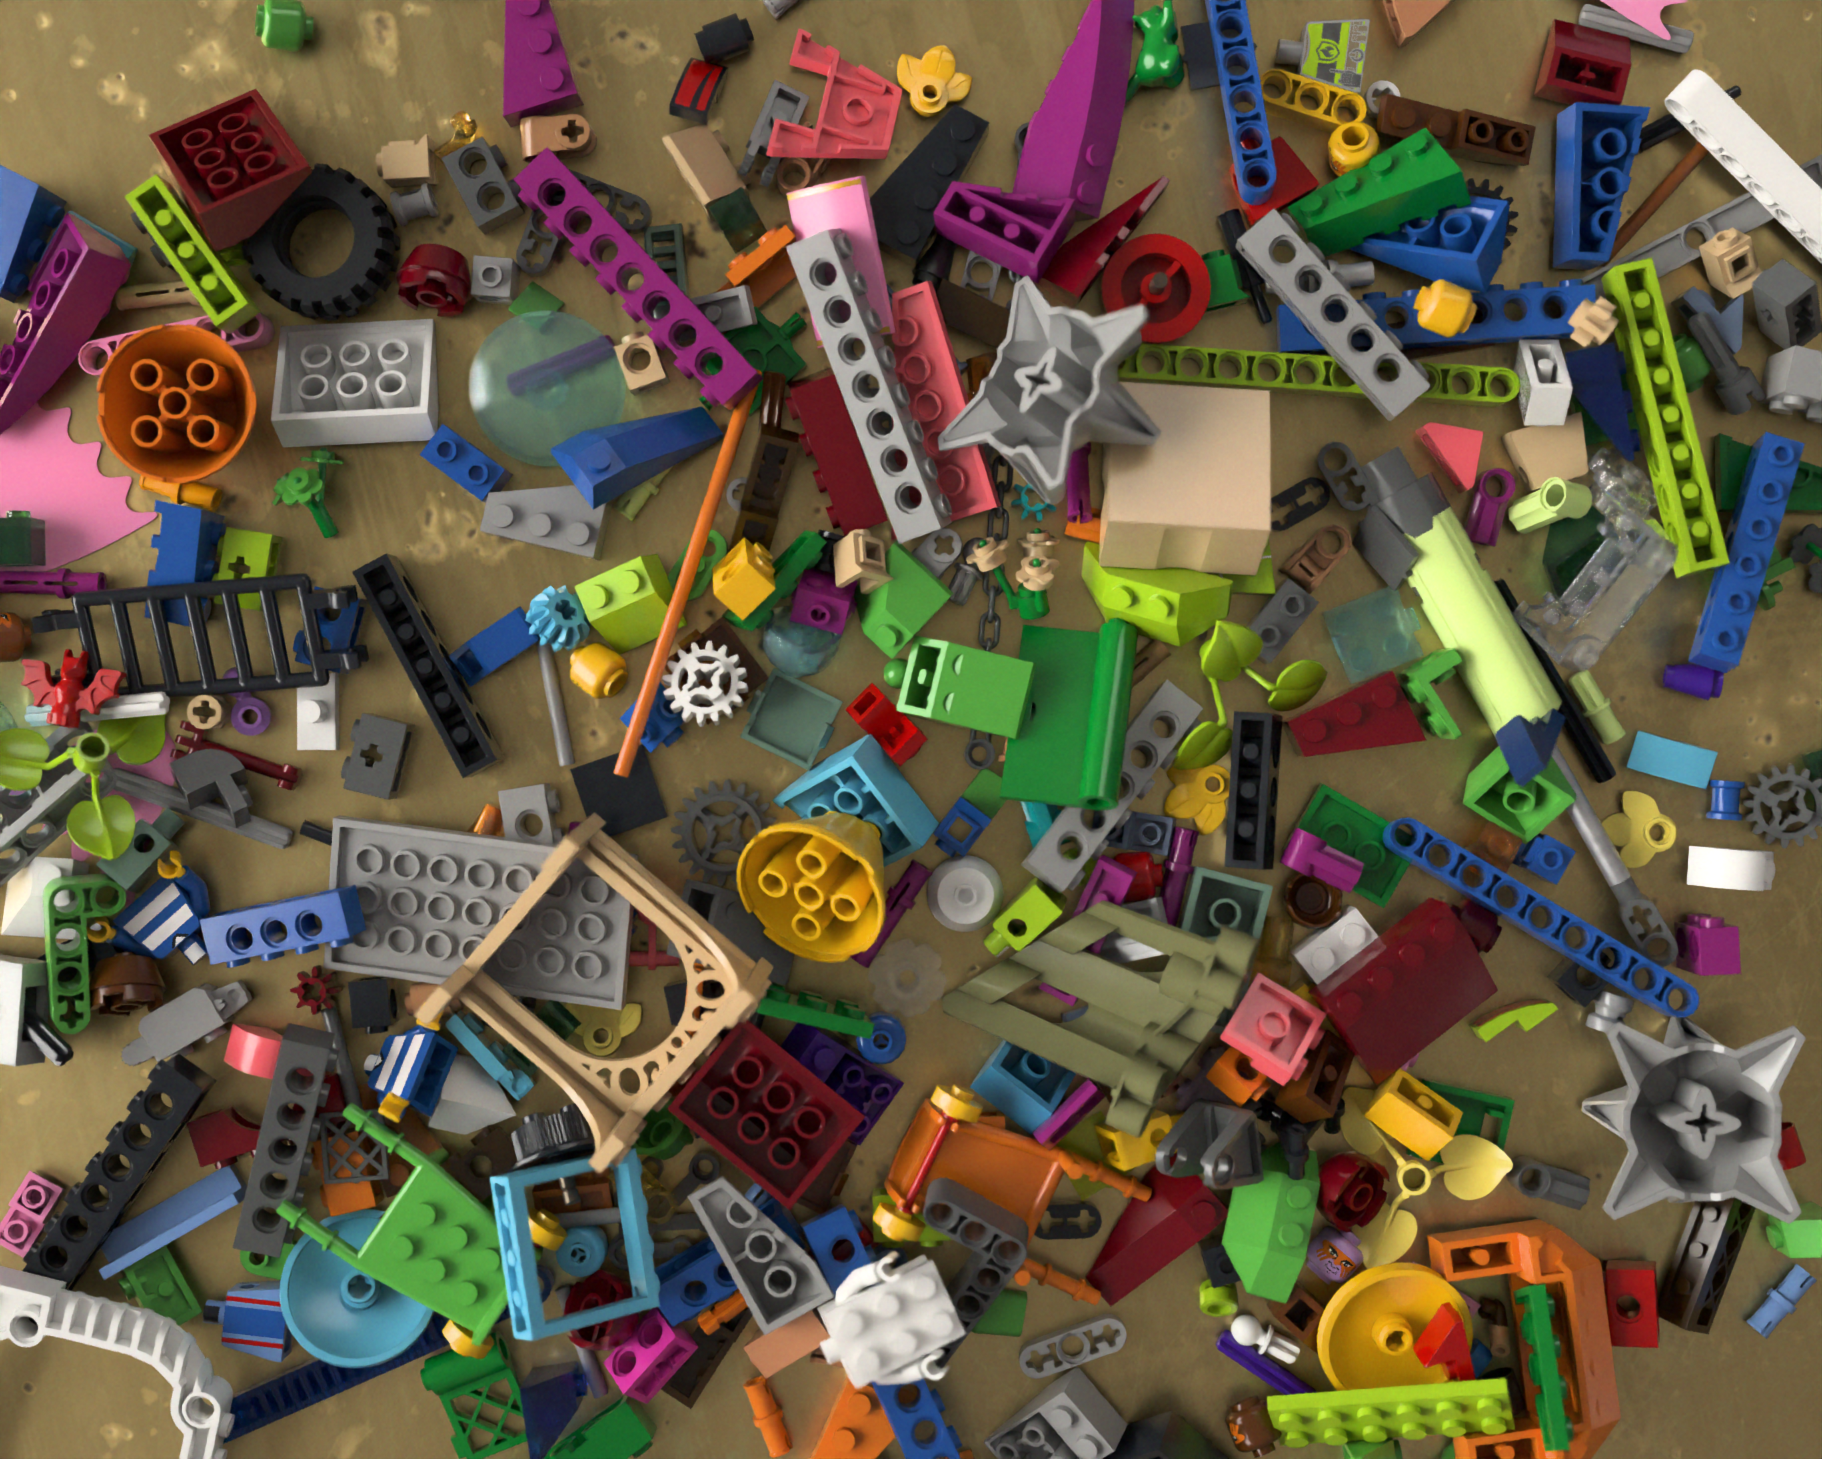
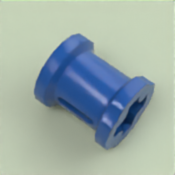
[1706,780,1745,821]

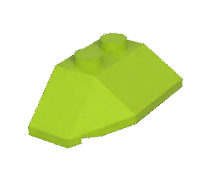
[1082,541,1233,647]

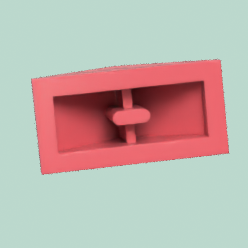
[1415,422,1484,494]

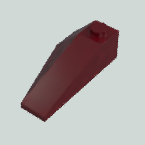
[1037,176,1170,310]
[1085,1152,1228,1306]

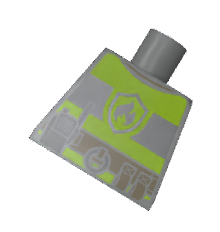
[1275,19,1370,95]

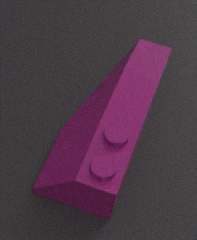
[1012,0,1134,222]
[0,212,131,434]

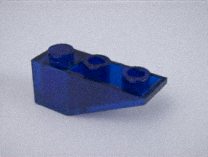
[1564,343,1640,462]

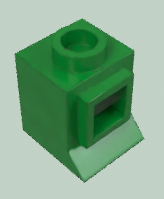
[1201,250,1251,313]

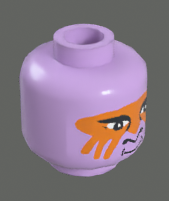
[1306,1226,1363,1285]

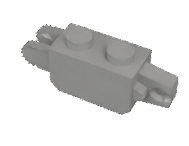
[121,980,253,1067]

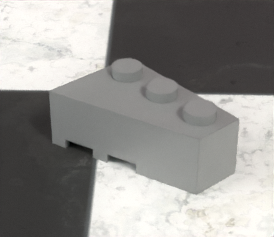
[480,485,614,561]

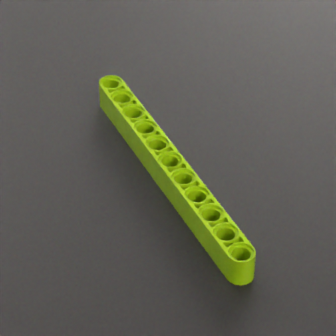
[1118,343,1520,407]

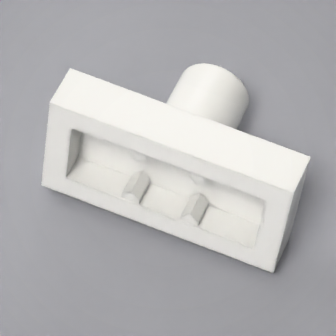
[297,673,339,750]

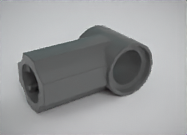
[1506,1155,1590,1211]

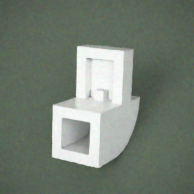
[1687,846,1776,891]

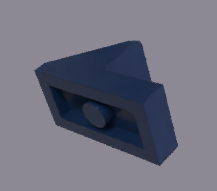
[1495,708,1566,787]

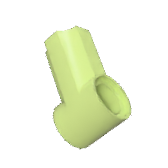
[1508,477,1592,534]

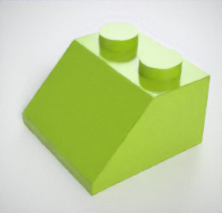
[574,554,687,655]

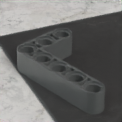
[922,1178,1029,1368]

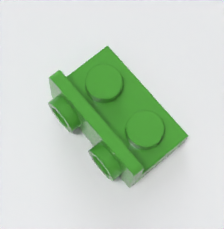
[117,1245,203,1326]

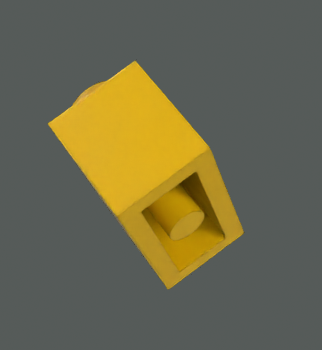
[1364,1068,1463,1162]

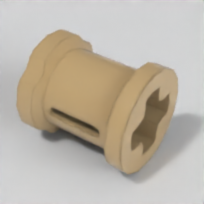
[187,695,232,729]

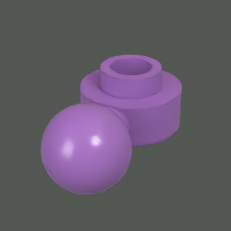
[222,667,272,736]

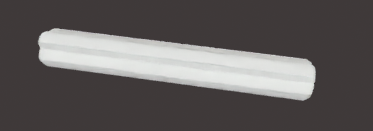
[24,691,171,727]

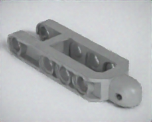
[0,720,117,888]

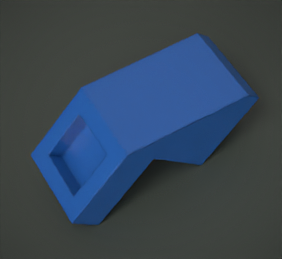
[449,606,541,687]

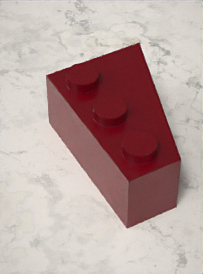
[1282,671,1427,757]

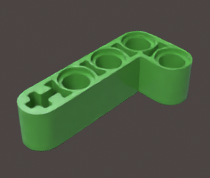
[43,873,127,1034]

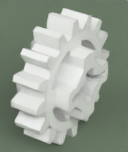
[662,641,748,727]

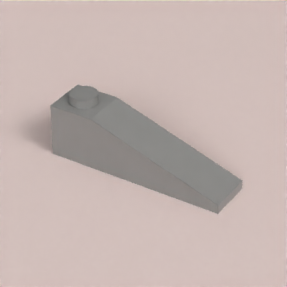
[688,1176,834,1336]

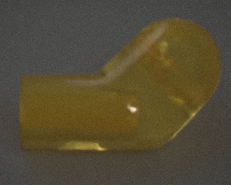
[433,111,478,166]

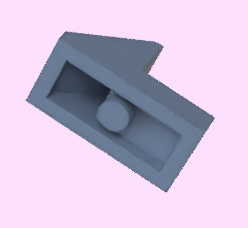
[1671,286,1744,355]

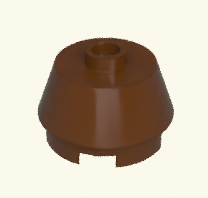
[89,952,167,1016]

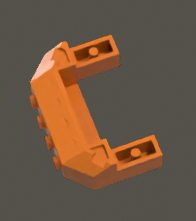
[1427,1219,1621,1459]

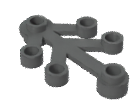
[608,1151,721,1271]

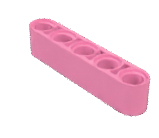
[78,313,274,378]

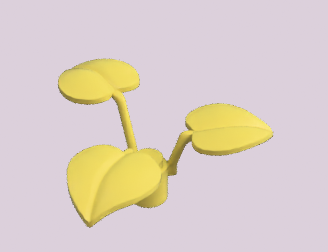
[1340,1087,1513,1269]

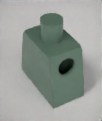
[96,807,185,894]

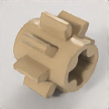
[1567,296,1619,347]

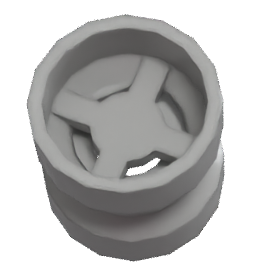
[1585,990,1635,1033]

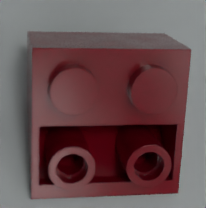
[1534,19,1632,105]

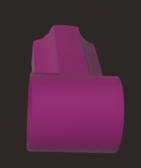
[1464,468,1516,547]
[1279,827,1364,893]

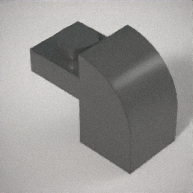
[169,749,253,828]

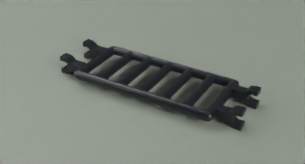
[31,573,369,698]

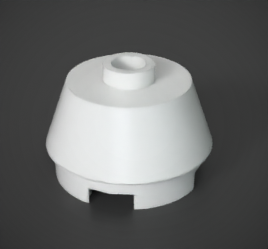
[927,855,1003,932]

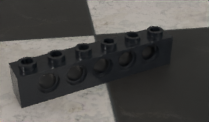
[352,553,505,778]

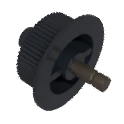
[507,1103,596,1205]

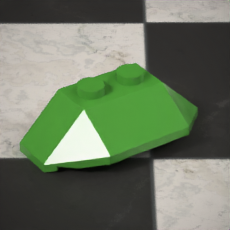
[1222,1142,1320,1304]

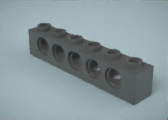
[233,1023,339,1258]

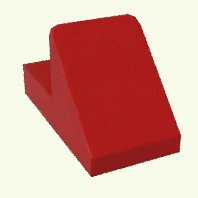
[1413,1302,1476,1382]

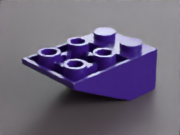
[781,1022,904,1146]

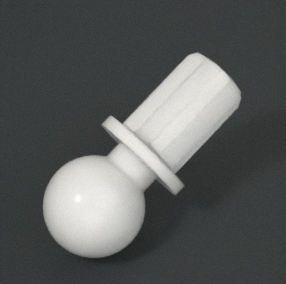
[1231,1314,1301,1363]

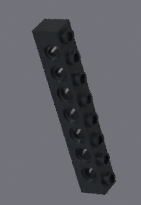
[23,1054,217,1325]

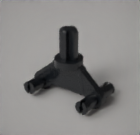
[1255,1096,1345,1180]

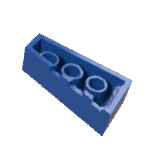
[1553,102,1650,270]

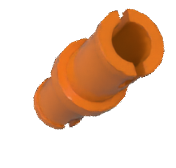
[743,1375,793,1458]

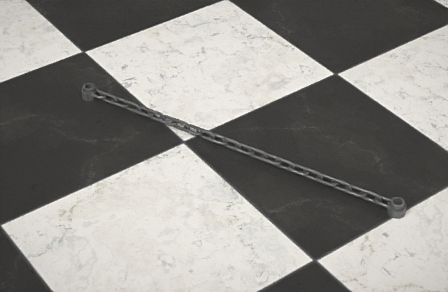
[964,122,1029,770]

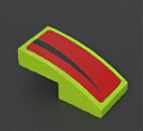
[1469,998,1558,1042]

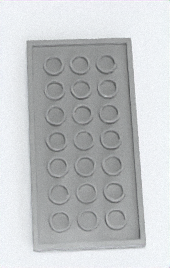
[324,815,638,1010]

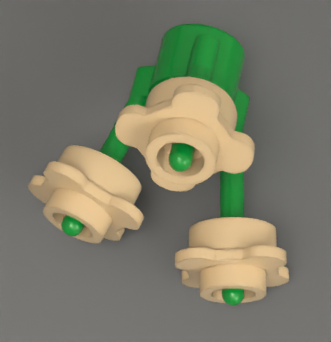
[966,528,1059,620]

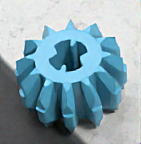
[525,585,591,653]

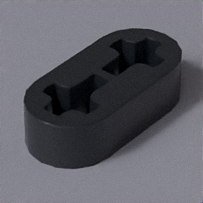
[1271,477,1330,532]
[1034,1200,1102,1240]

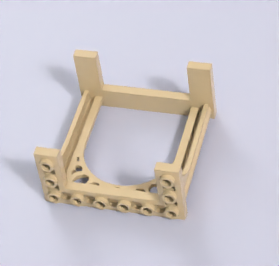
[415,812,774,1173]

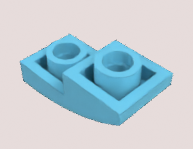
[1627,730,1718,789]

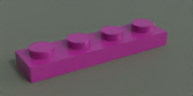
[1039,855,1138,1006]

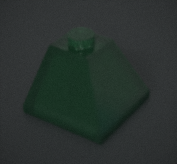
[1542,505,1627,614]

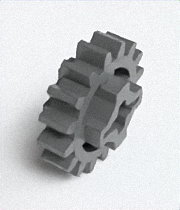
[1743,763,1822,849]

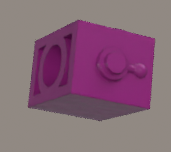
[790,568,858,635]

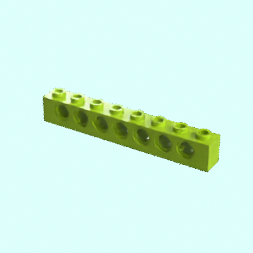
[1601,258,1729,578]

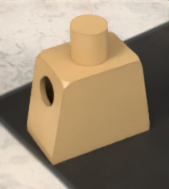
[1501,412,1588,492]

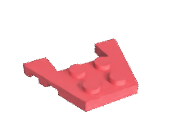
[766,28,903,159]

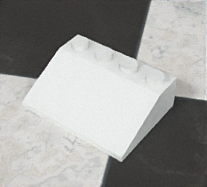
[271,319,439,447]

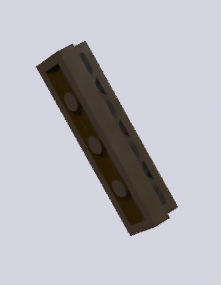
[1658,1197,1756,1334]

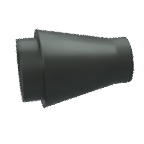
[912,235,958,292]

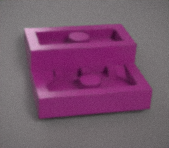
[1033,1079,1106,1150]

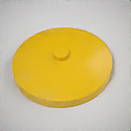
[1317,1263,1473,1391]

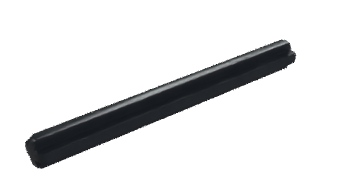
[1494,578,1616,783]

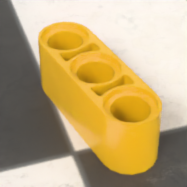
[1260,69,1367,134]

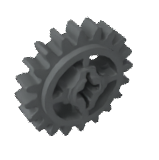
[671,779,777,886]

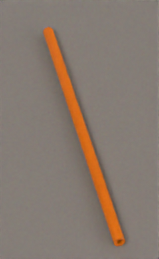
[613,369,762,778]

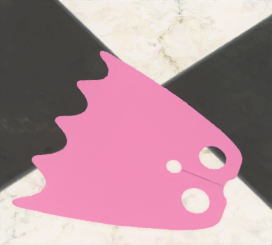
[0,402,157,571]

